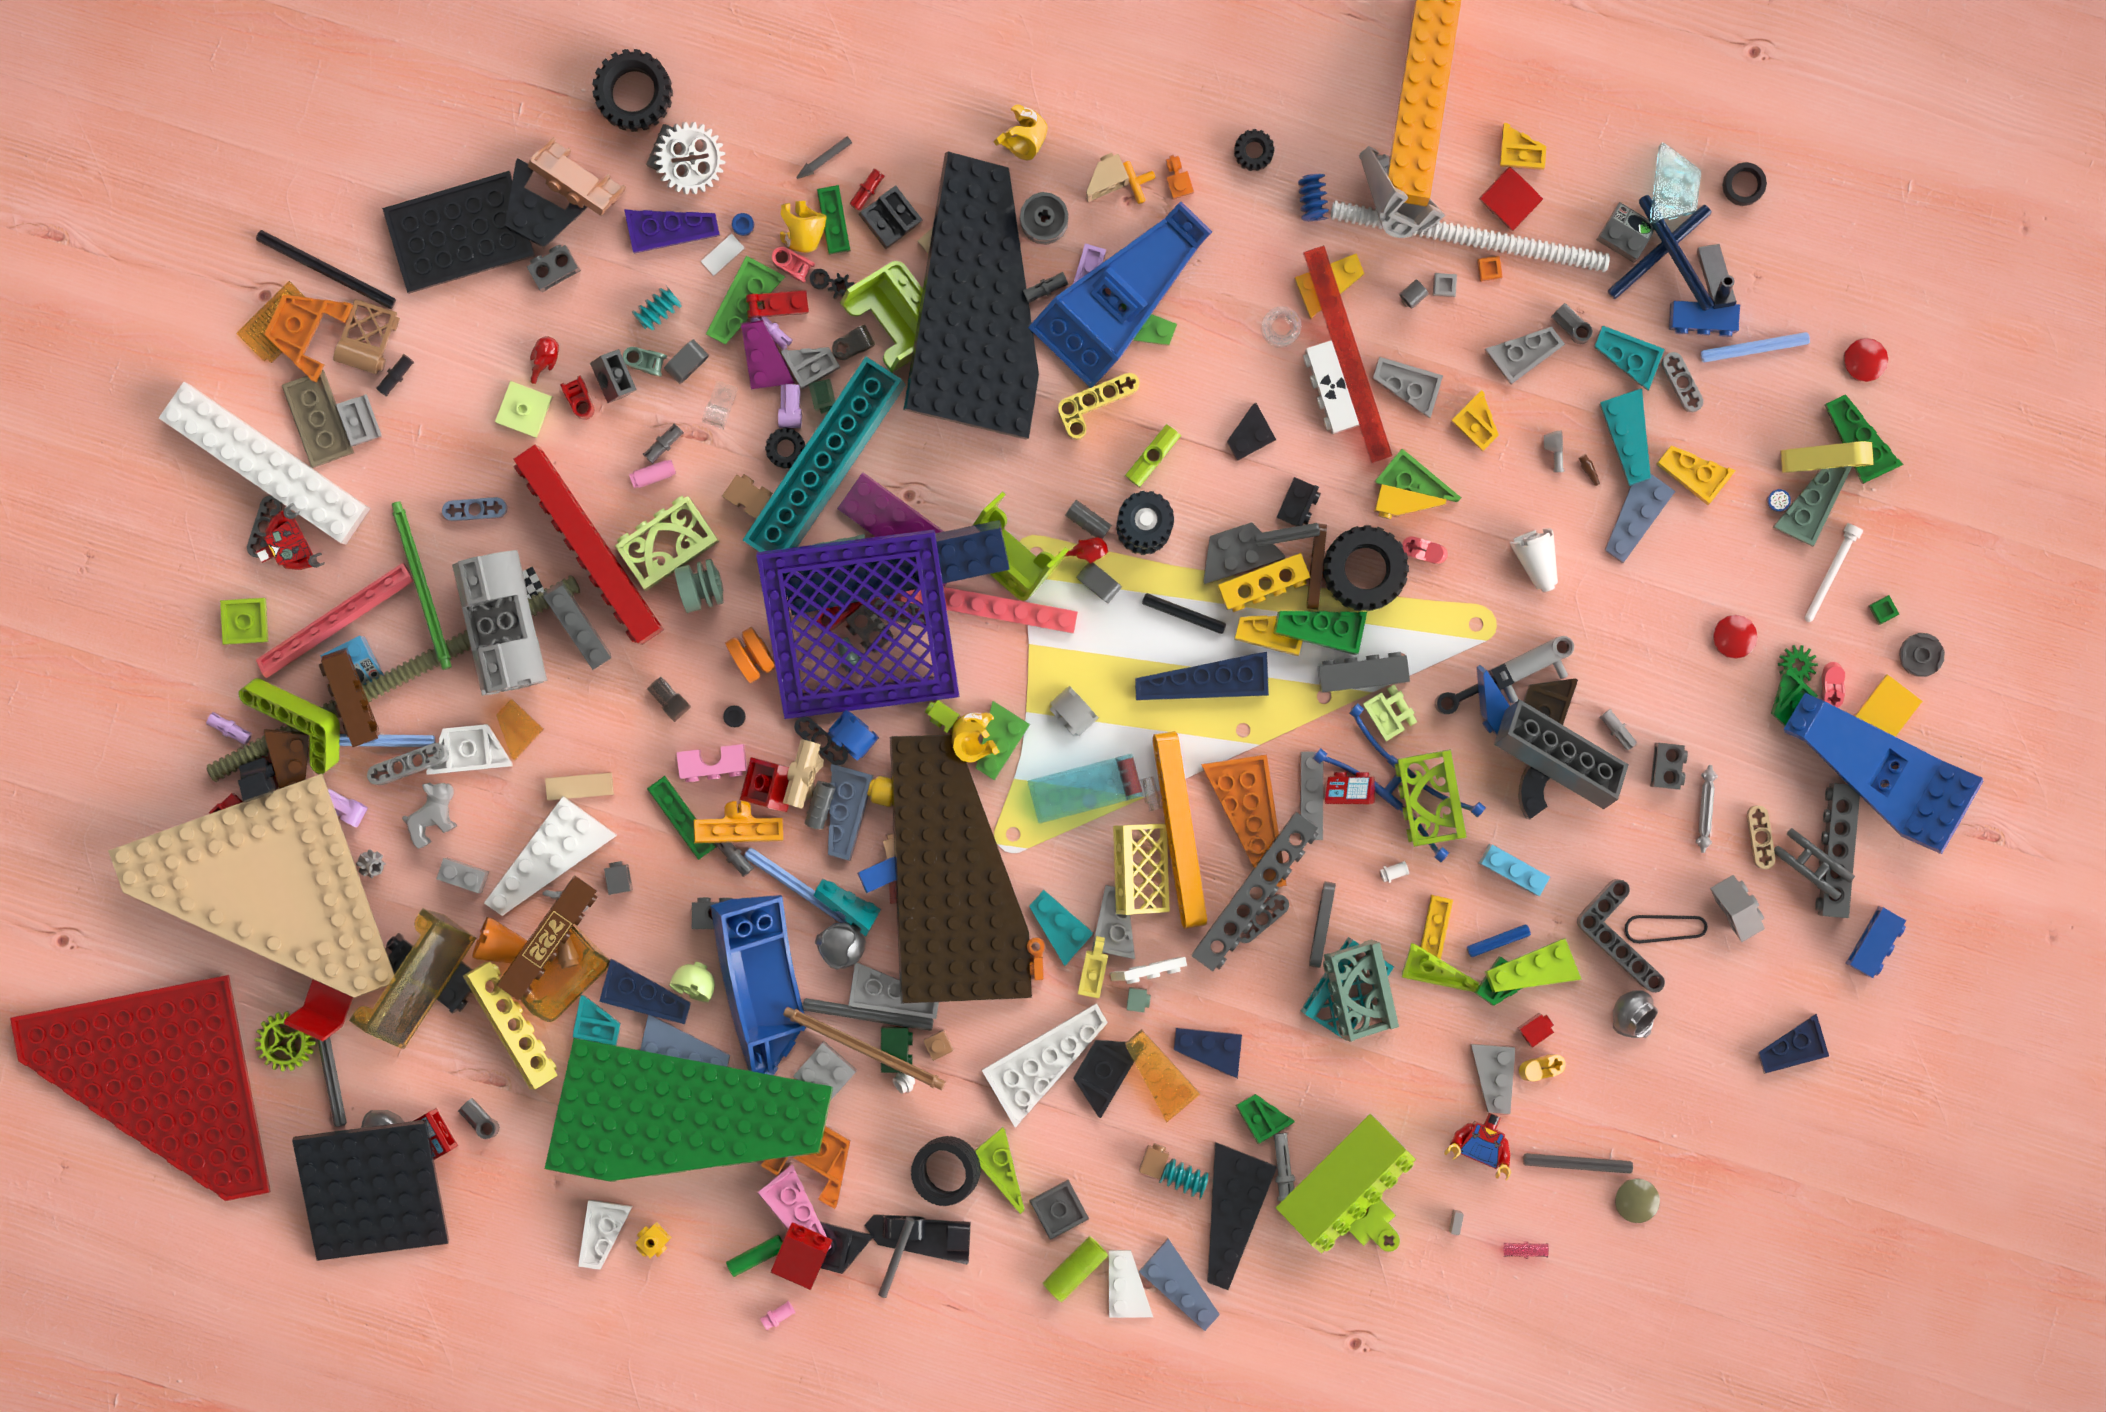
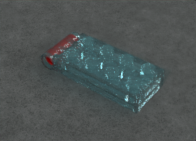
[1028,753,1144,823]

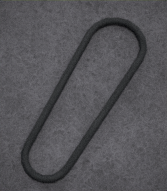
[1624,915,1708,944]

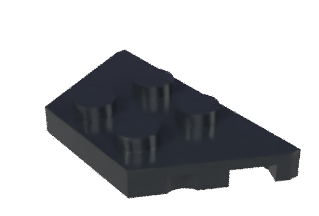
[1073,1040,1144,1118]
[820,1221,873,1274]

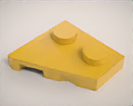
[1500,123,1546,170]
[1451,390,1499,452]

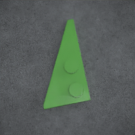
[1375,449,1462,502]

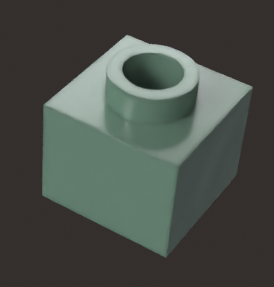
[1126,987,1151,1012]

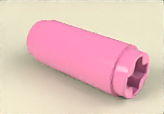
[629,460,676,489]

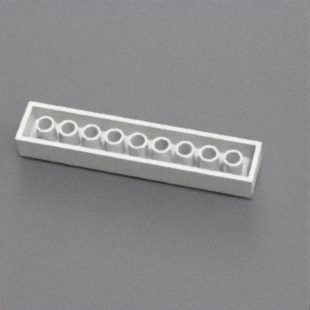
[159,382,371,545]

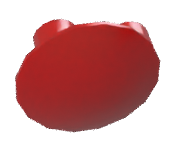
[1844,338,1889,382]
[1713,615,1758,659]

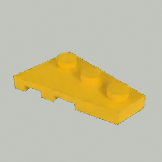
[1294,253,1365,319]

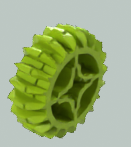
[255,1011,316,1072]

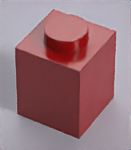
[1518,1013,1554,1048]

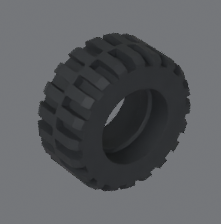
[1323,525,1409,611]

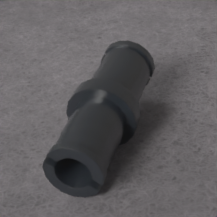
[376,354,414,397]

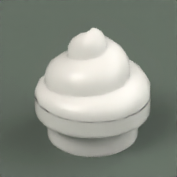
[893,1073,915,1094]

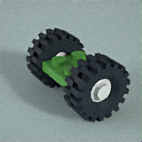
[1116,491,1174,555]

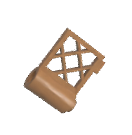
[333,299,400,374]

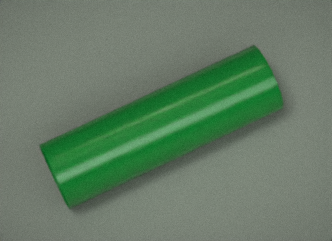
[726,1235,783,1277]

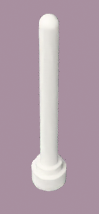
[1805,523,1863,622]

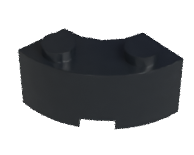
[238,758,276,802]
[1518,765,1550,820]

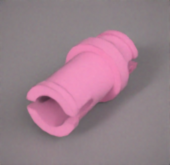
[760,1301,796,1330]

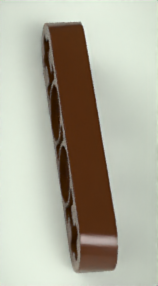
[1307,523,1327,610]

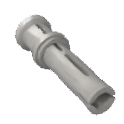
[1273,1133,1295,1201]

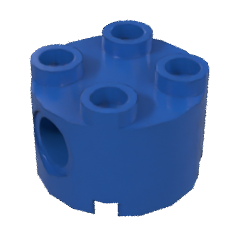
[827,709,879,761]

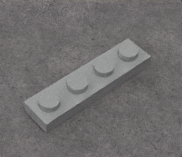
[1300,752,1323,840]

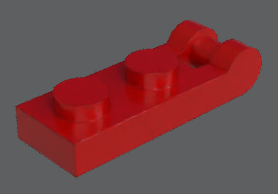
[745,290,809,318]

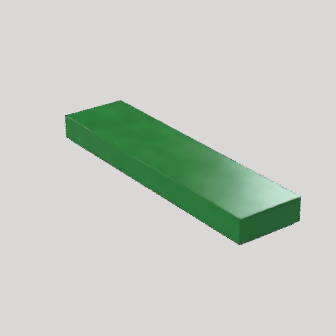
[647,776,717,860]

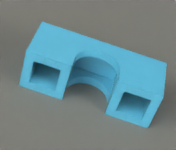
[1479,844,1550,896]

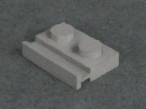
[336,394,382,447]

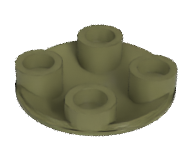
[1615,1179,1660,1223]

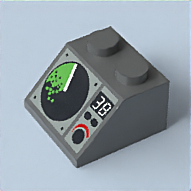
[1596,202,1655,263]

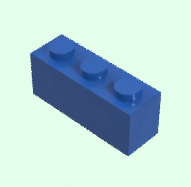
[1669,301,1740,337]
[1845,906,1906,978]

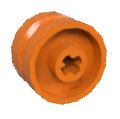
[725,626,776,684]

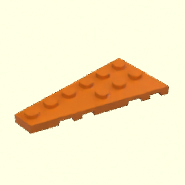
[1201,754,1287,887]

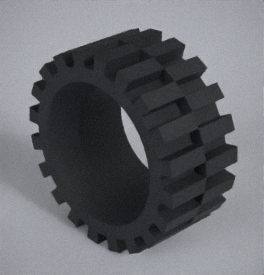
[592,49,673,132]

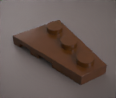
[264,729,309,789]

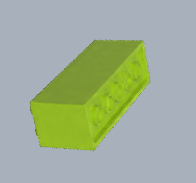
[1276,1114,1416,1253]

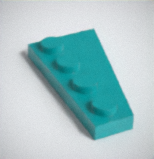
[1599,388,1651,486]

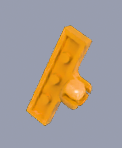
[693,801,783,843]

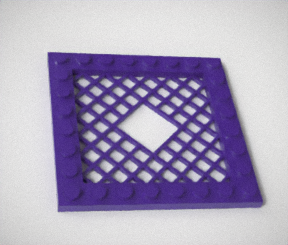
[756,530,960,719]

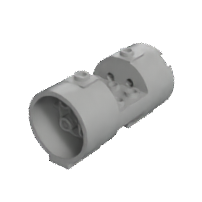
[452,550,547,696]

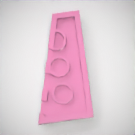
[758,1164,831,1250]

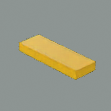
[1420,895,1453,959]

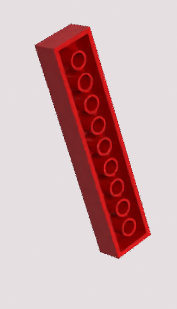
[513,444,664,645]

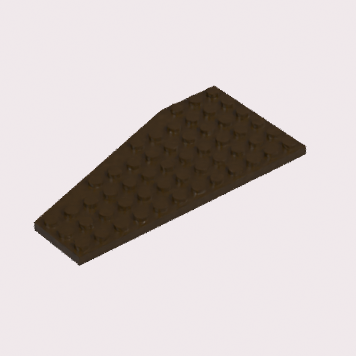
[890,735,1032,1004]

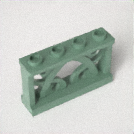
[1323,939,1399,1042]

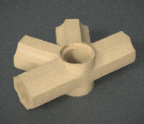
[783,739,824,808]

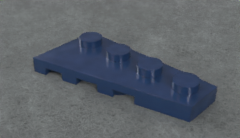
[599,958,691,1024]

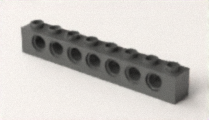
[1191,812,1318,971]

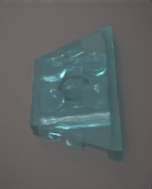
[1650,143,1701,223]

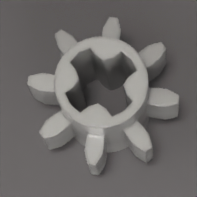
[356,849,386,878]

